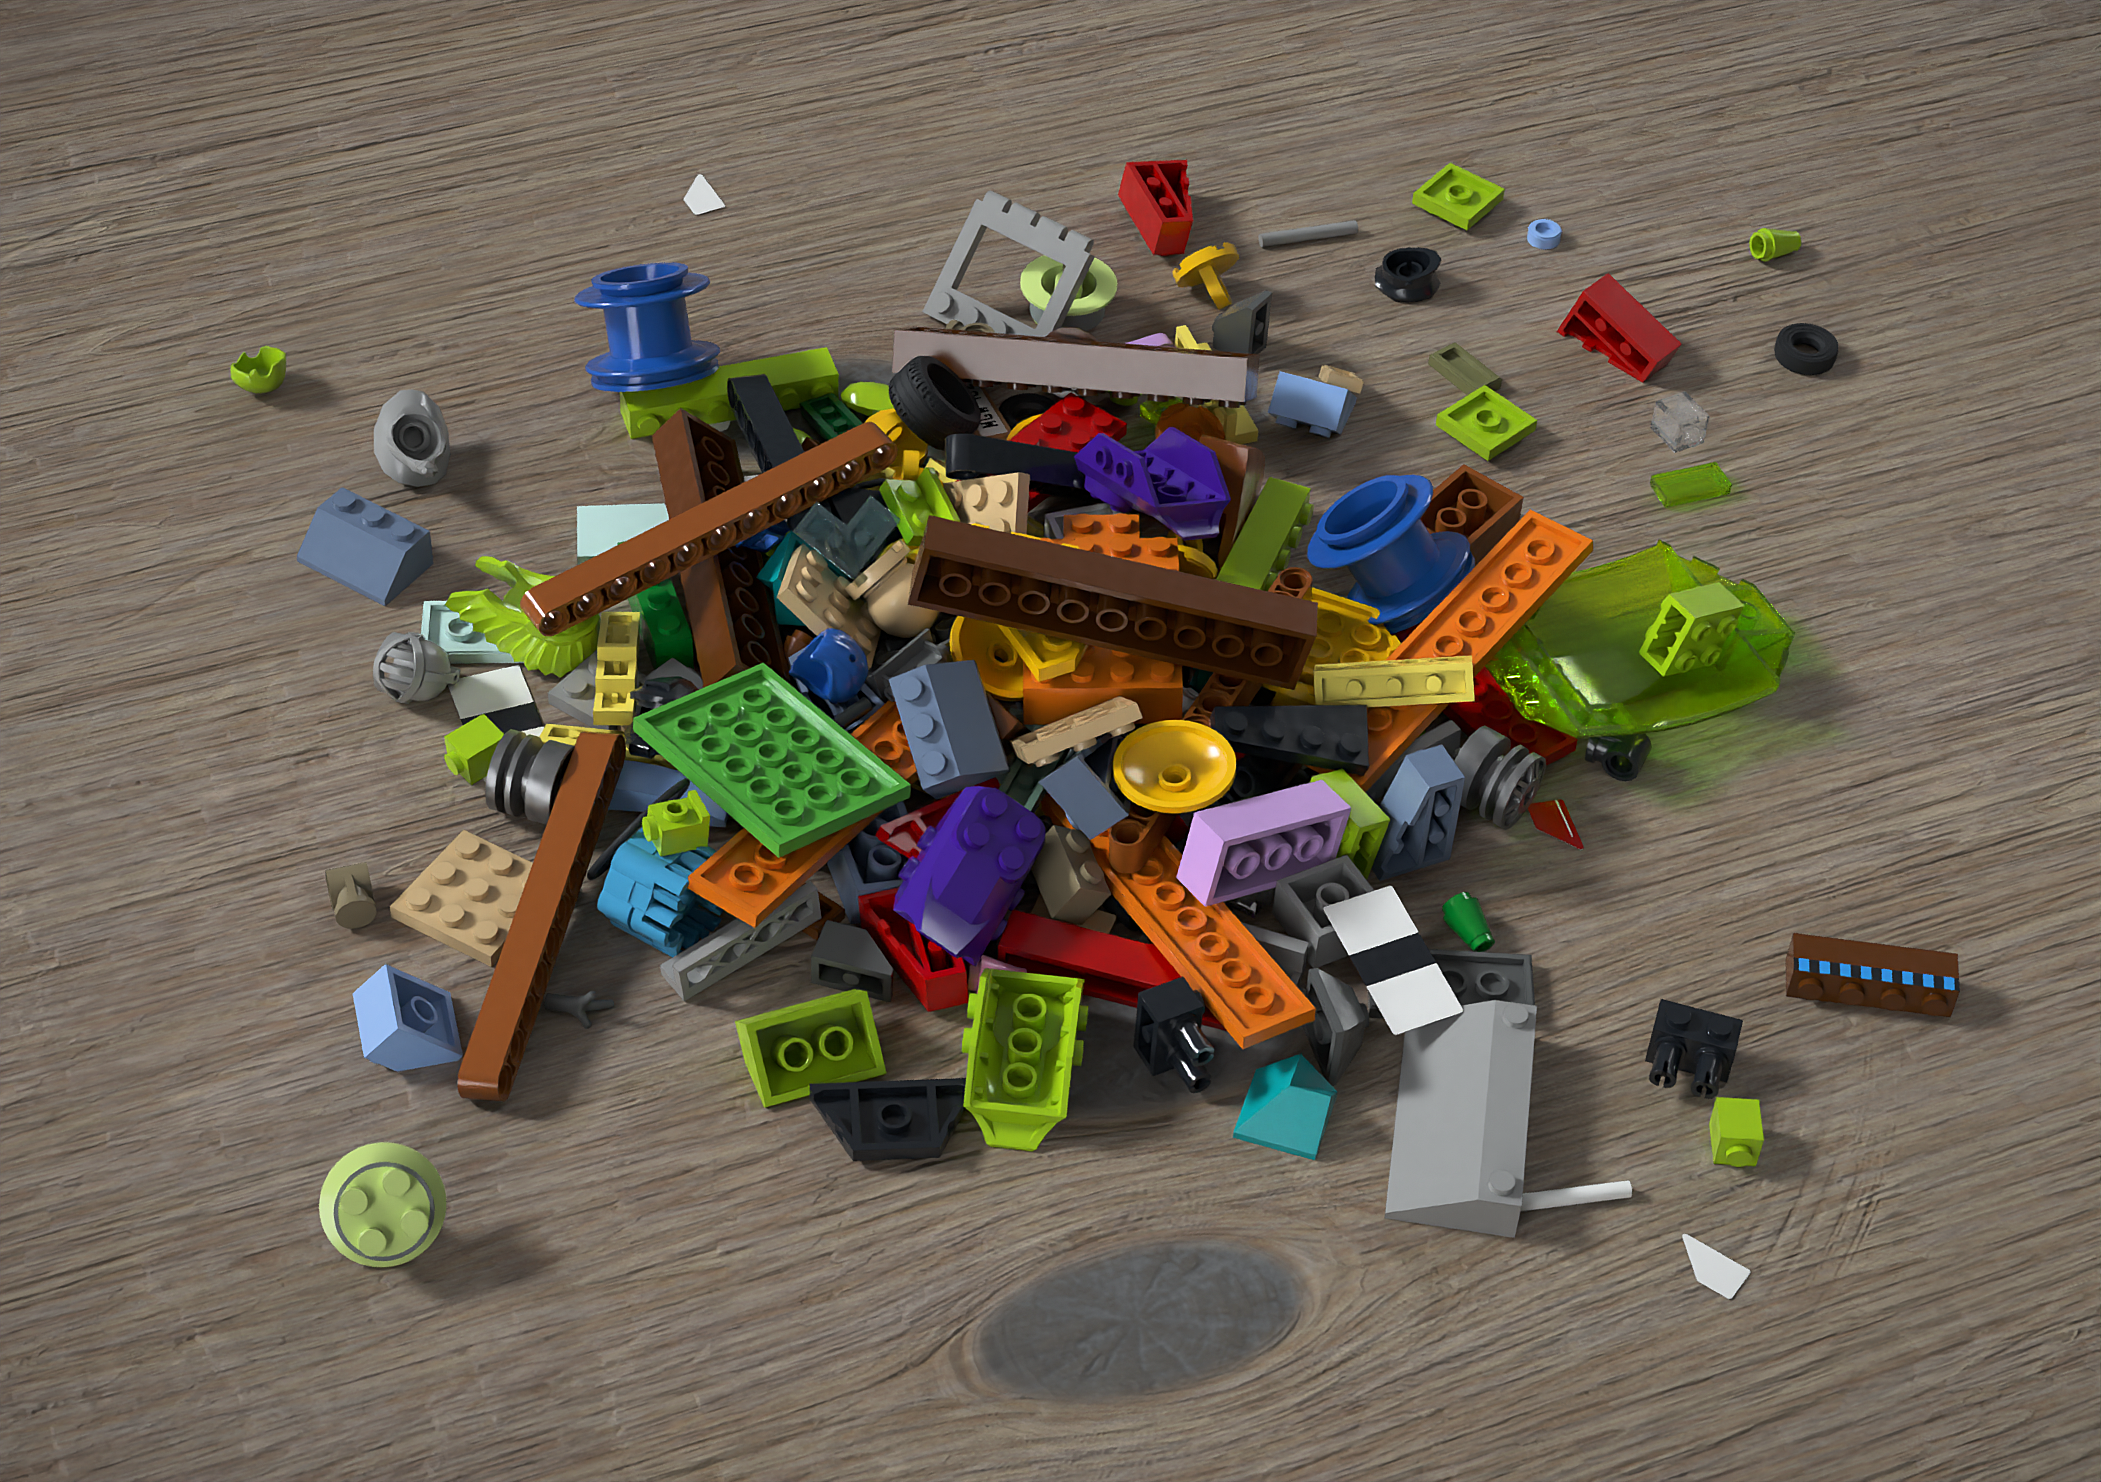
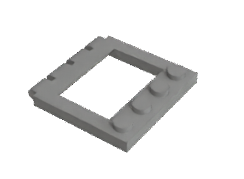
[922,190,1095,337]

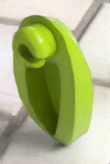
[840,382,894,416]

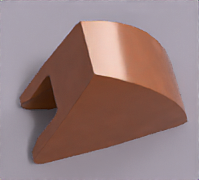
[1182,434,1265,574]

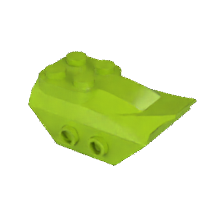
[962,968,1089,1152]

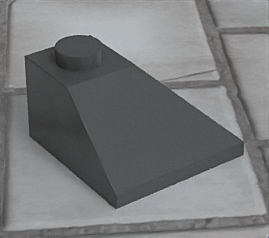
[1302,968,1369,1086]

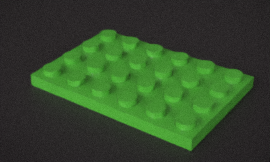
[633,663,911,858]

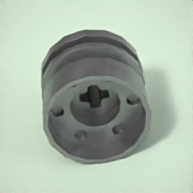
[1454,726,1546,830]
[485,729,575,825]

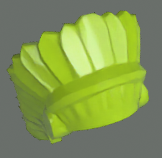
[445,556,601,678]

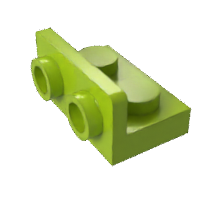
[879,467,960,546]

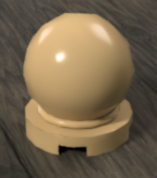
[845,539,940,638]

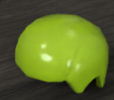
[230,346,286,393]

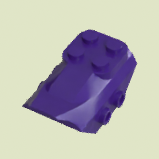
[1074,427,1231,541]
[893,786,1045,967]

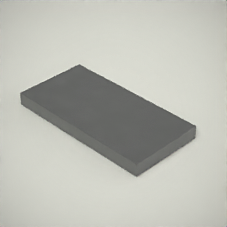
[1367,949,1535,1018]

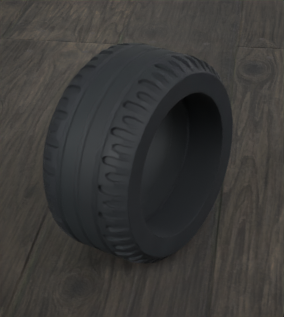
[889,356,981,451]

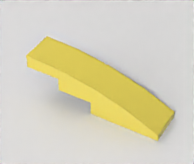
[593,612,641,725]

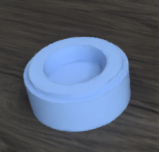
[1527,219,1562,249]

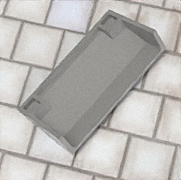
[1384,1000,1537,1238]

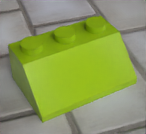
[735,989,887,1107]

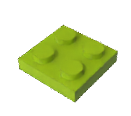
[1412,163,1505,230]
[1436,385,1537,461]

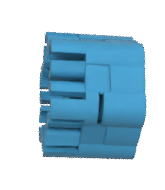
[597,827,723,957]

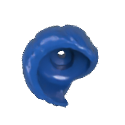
[789,628,868,704]

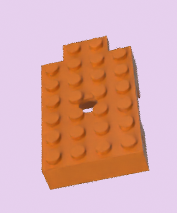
[1023,513,1183,725]

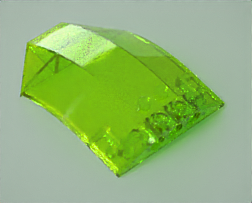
[1485,539,1795,738]

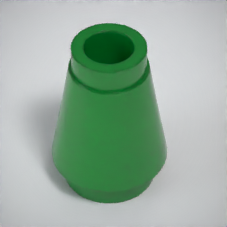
[1442,892,1495,952]

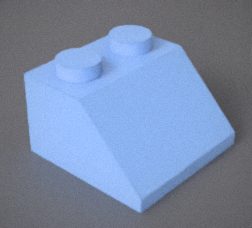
[1268,371,1357,438]
[353,964,463,1072]

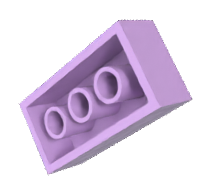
[1176,780,1351,907]

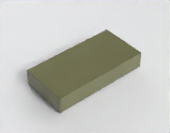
[1428,342,1502,395]

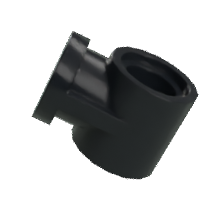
[1585,724,1652,782]

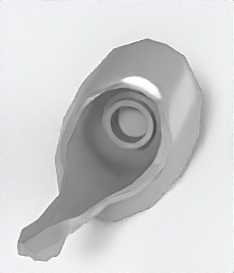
[374,389,451,487]

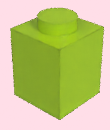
[444,713,504,785]
[1709,1097,1764,1167]

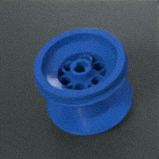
[574,262,720,392]
[1307,475,1475,634]

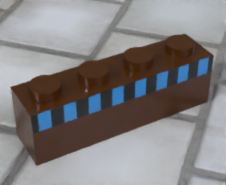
[1785,933,1960,1017]

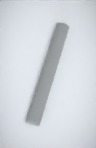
[1258,220,1358,247]

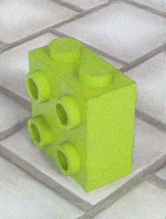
[1638,582,1745,677]
[1309,769,1390,879]

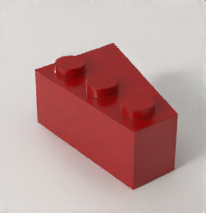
[1556,273,1682,383]
[858,888,969,1012]

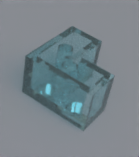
[793,495,901,580]

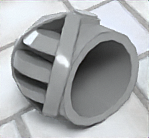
[373,632,461,704]

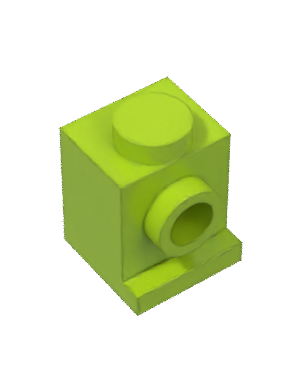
[642,790,710,857]

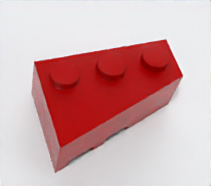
[1118,160,1193,256]

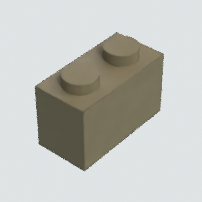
[1031,825,1111,925]

